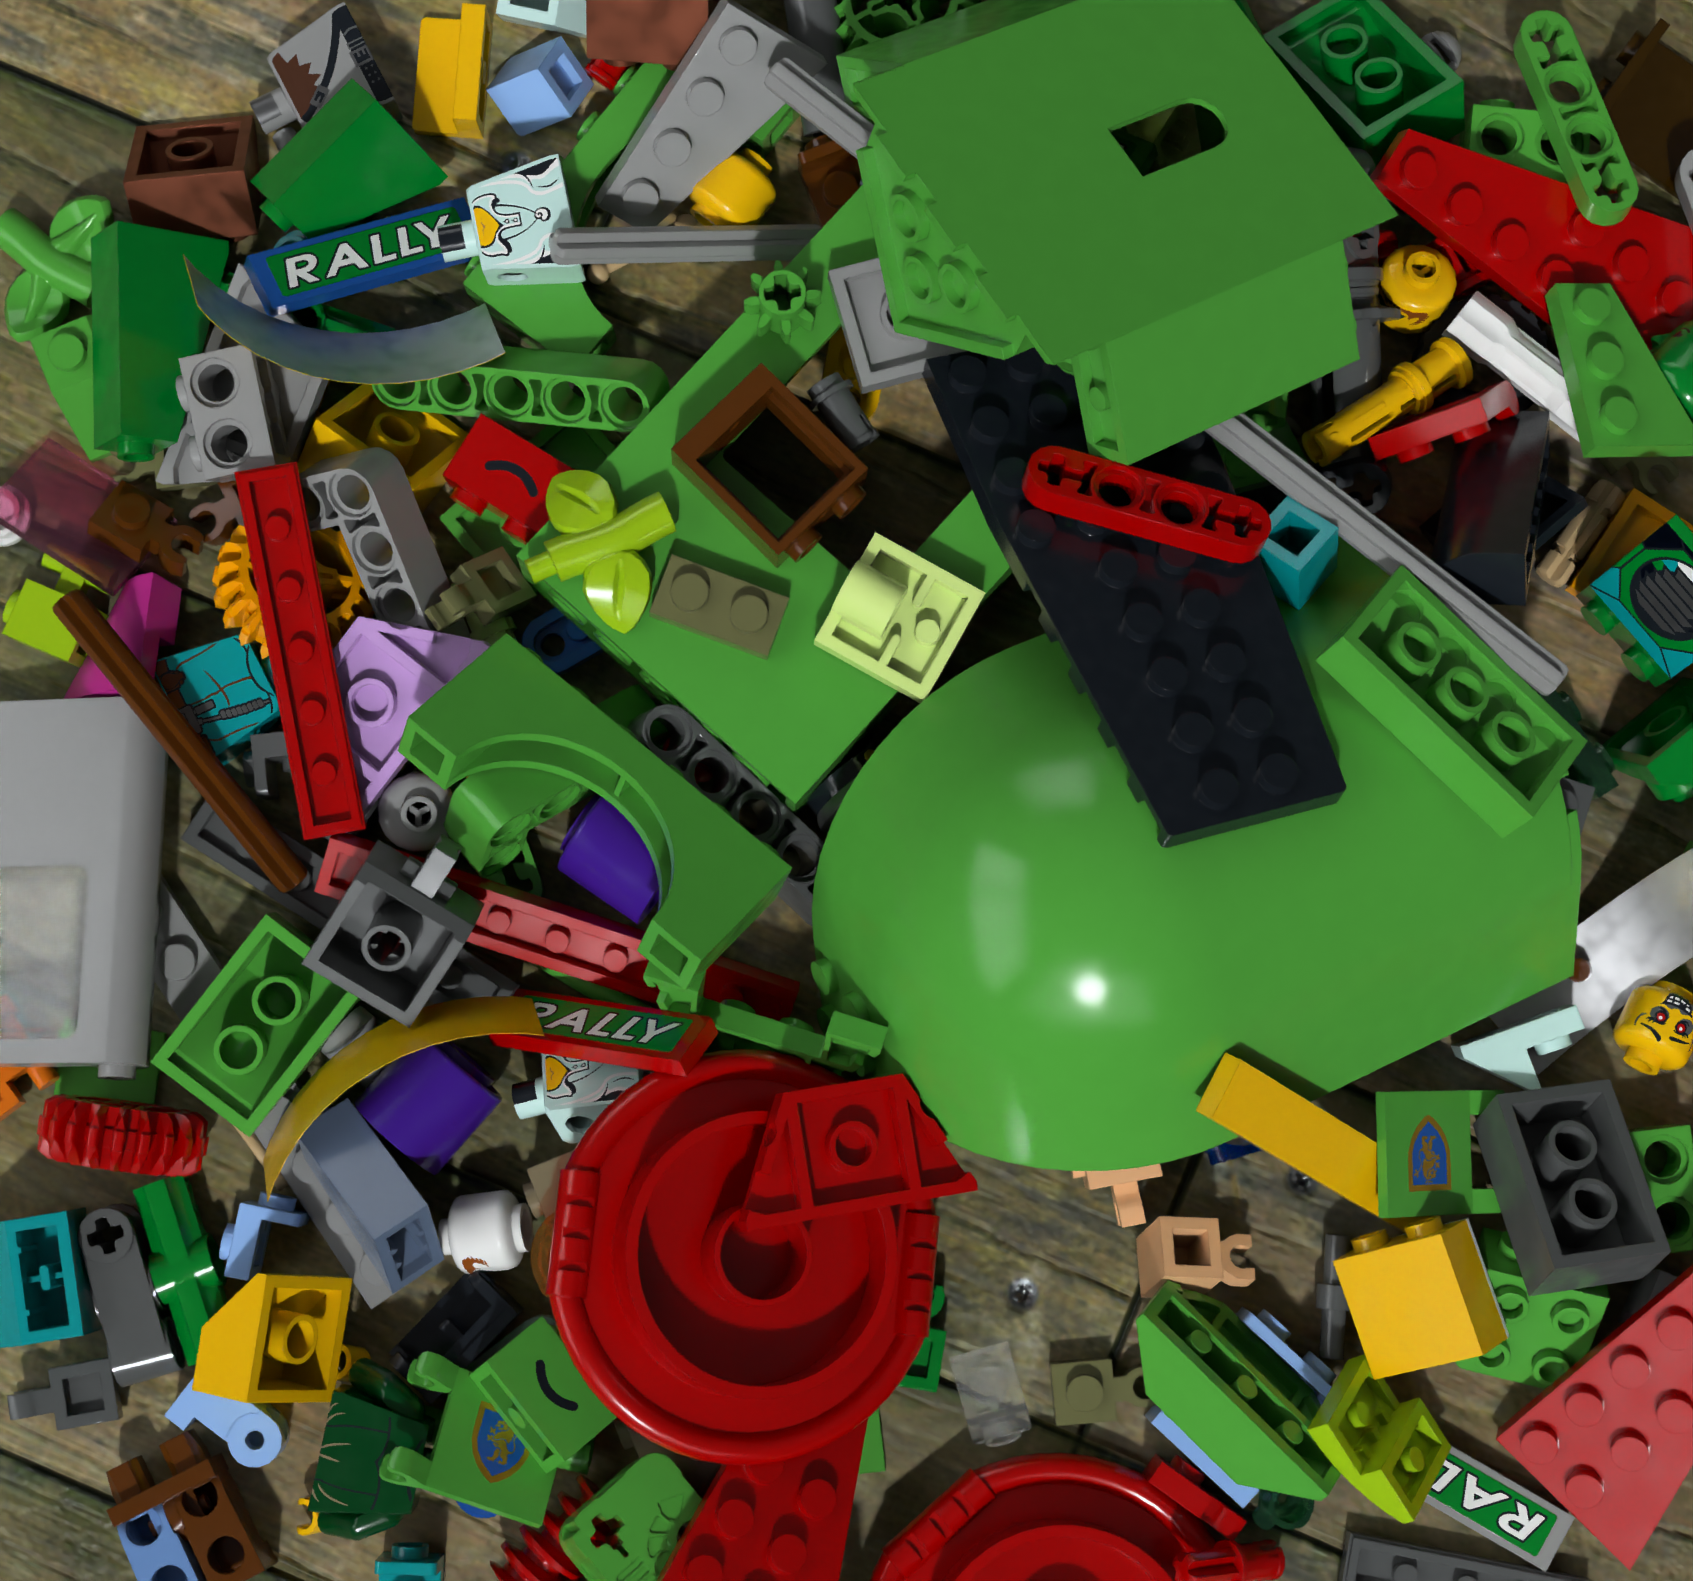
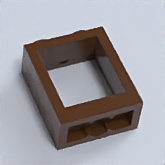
[671,363,868,568]

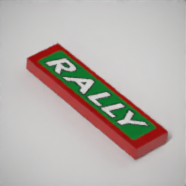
[488,989,719,1077]

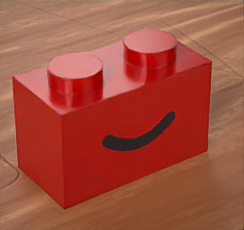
[442,413,574,545]

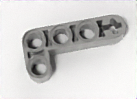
[300,447,470,638]

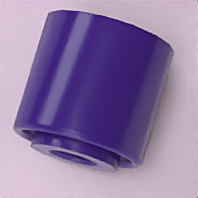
[557,793,659,925]
[353,1041,502,1175]

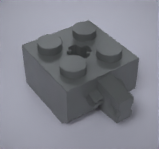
[301,834,484,1028]

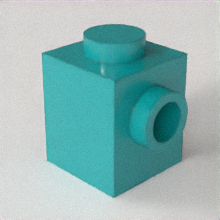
[1259,496,1339,610]

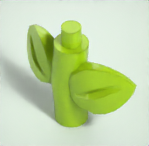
[524,470,676,634]

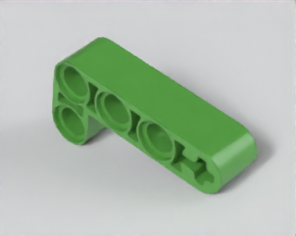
[443,685,670,878]

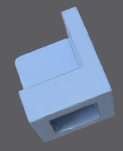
[486,36,594,136]

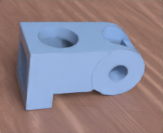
[164,1377,290,1468]

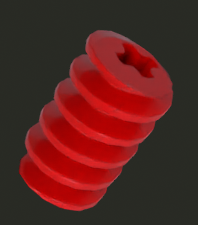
[490,1474,611,1581]

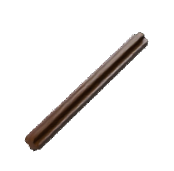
[52,589,308,893]

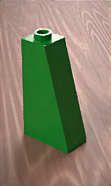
[91,221,229,462]

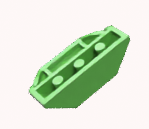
[1136,1280,1341,1501]

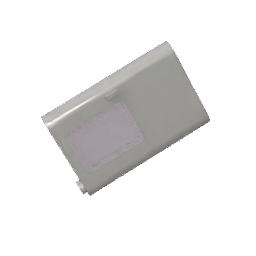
[0,697,168,1080]

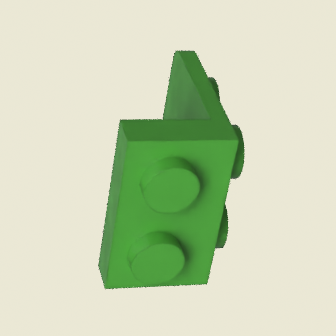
[1455,1227,1610,1389]

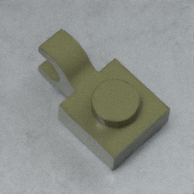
[424,546,536,632]

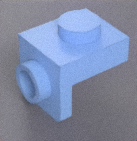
[219,1191,309,1281]

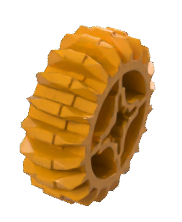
[212,525,374,660]

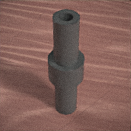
[1316,1234,1350,1360]

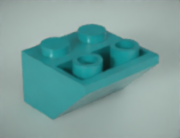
[0,1207,102,1348]

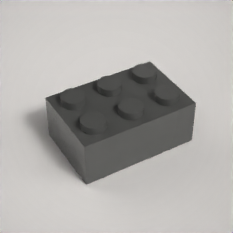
[1473,1079,1671,1296]

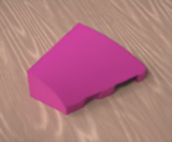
[64,572,182,699]

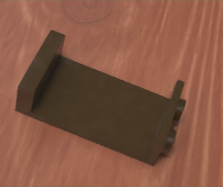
[1590,18,1693,200]

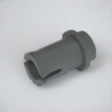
[807,372,880,454]

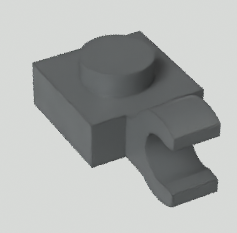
[7,1357,123,1431]

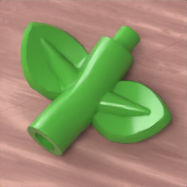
[0,195,114,343]

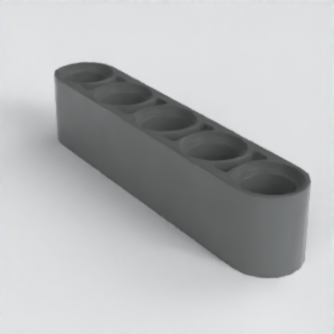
[627,704,824,926]

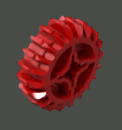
[37,1094,209,1177]

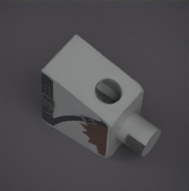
[249,2,403,135]

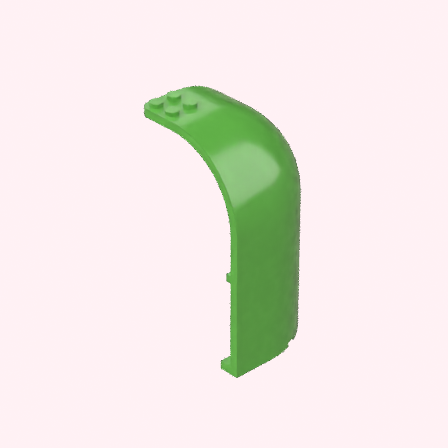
[811,536,1582,1171]

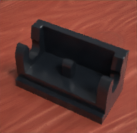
[389,1271,524,1405]

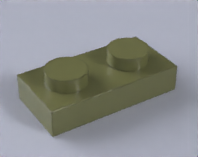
[649,554,789,660]

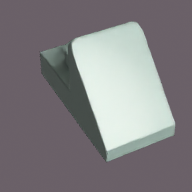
[1451,1004,1585,1091]

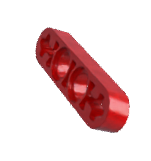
[1022,446,1271,564]

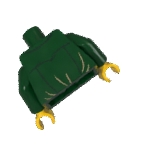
[297,1344,436,1541]

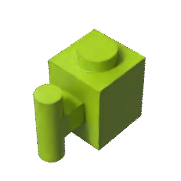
[2,545,119,668]

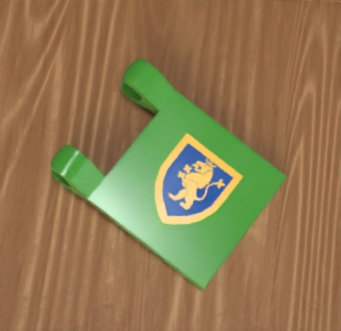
[1375,1090,1505,1218]
[379,1351,557,1528]

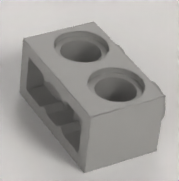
[176,345,291,483]

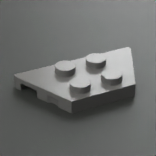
[155,263,329,486]

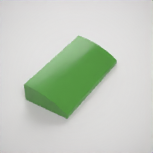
[1315,565,1588,839]

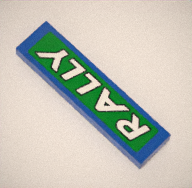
[244,197,473,317]

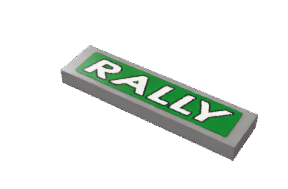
[1424,1446,1575,1572]

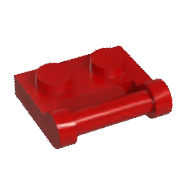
[1368,380,1519,463]

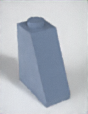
[298,1098,445,1294]

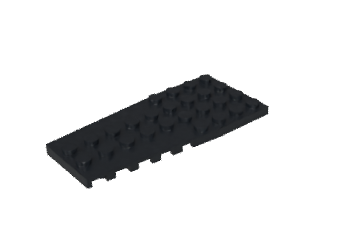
[922,347,1347,848]

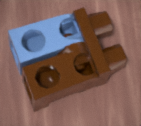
[106,1428,278,1581]

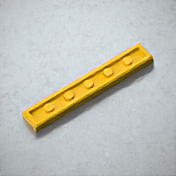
[1196,1052,1429,1233]

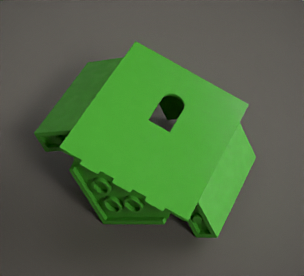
[836,0,1399,465]

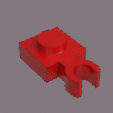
[1142,1453,1247,1540]

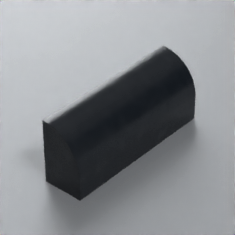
[1431,411,1550,606]

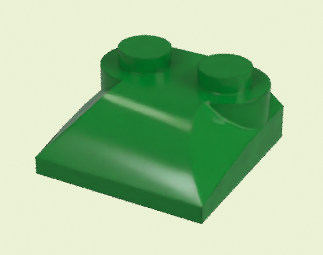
[1593,677,1693,802]

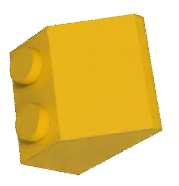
[297,384,468,514]
[192,1273,353,1403]

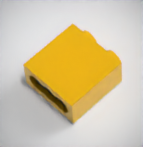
[1333,1215,1510,1380]

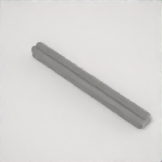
[548,224,823,265]

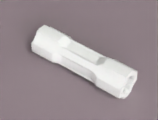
[1441,291,1580,442]

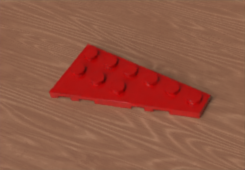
[1370,129,1693,350]
[1496,1265,1693,1571]
[656,1418,868,1581]

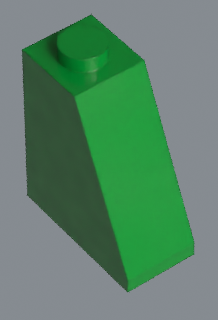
[250,78,448,239]

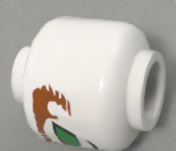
[438,1190,533,1274]

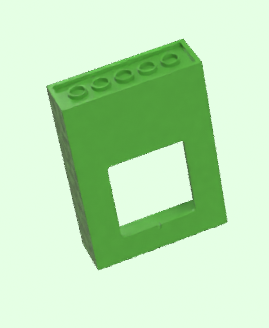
[516,185,1014,816]

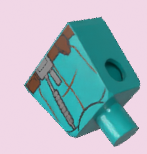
[155,635,282,766]

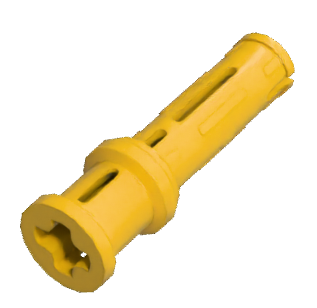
[1302,337,1473,467]

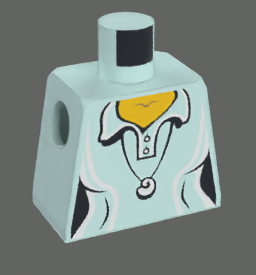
[437,154,586,286]
[512,1053,654,1144]

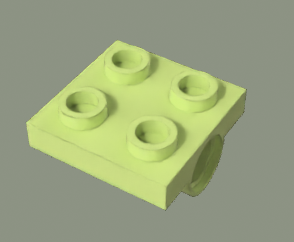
[814,532,985,703]

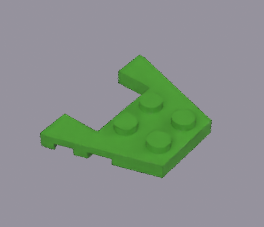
[643,961,889,1076]

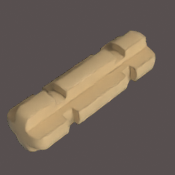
[1536,479,1625,588]

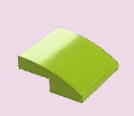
[1307,1354,1452,1524]

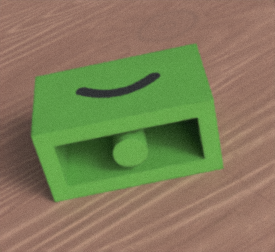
[469,1316,617,1474]

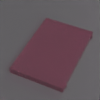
[0,438,178,597]

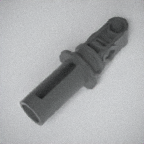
[1309,147,1401,474]

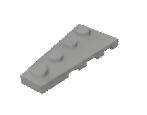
[594,0,828,227]

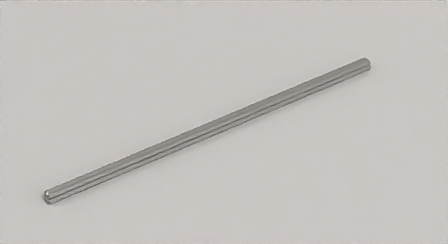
[764,58,1569,696]

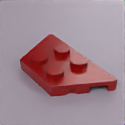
[738,1073,978,1232]

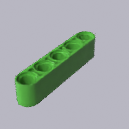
[372,346,670,432]

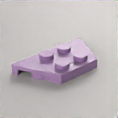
[333,616,492,834]

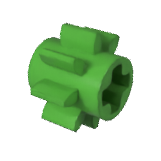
[744,260,821,344]

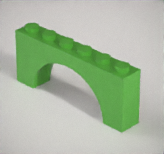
[463,63,800,355]
[398,633,792,991]

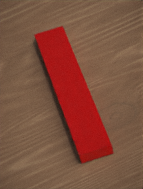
[234,462,366,840]

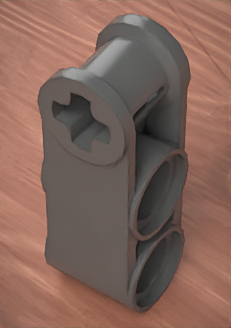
[78,1203,185,1387]

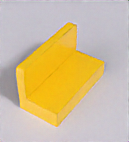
[412,3,493,139]

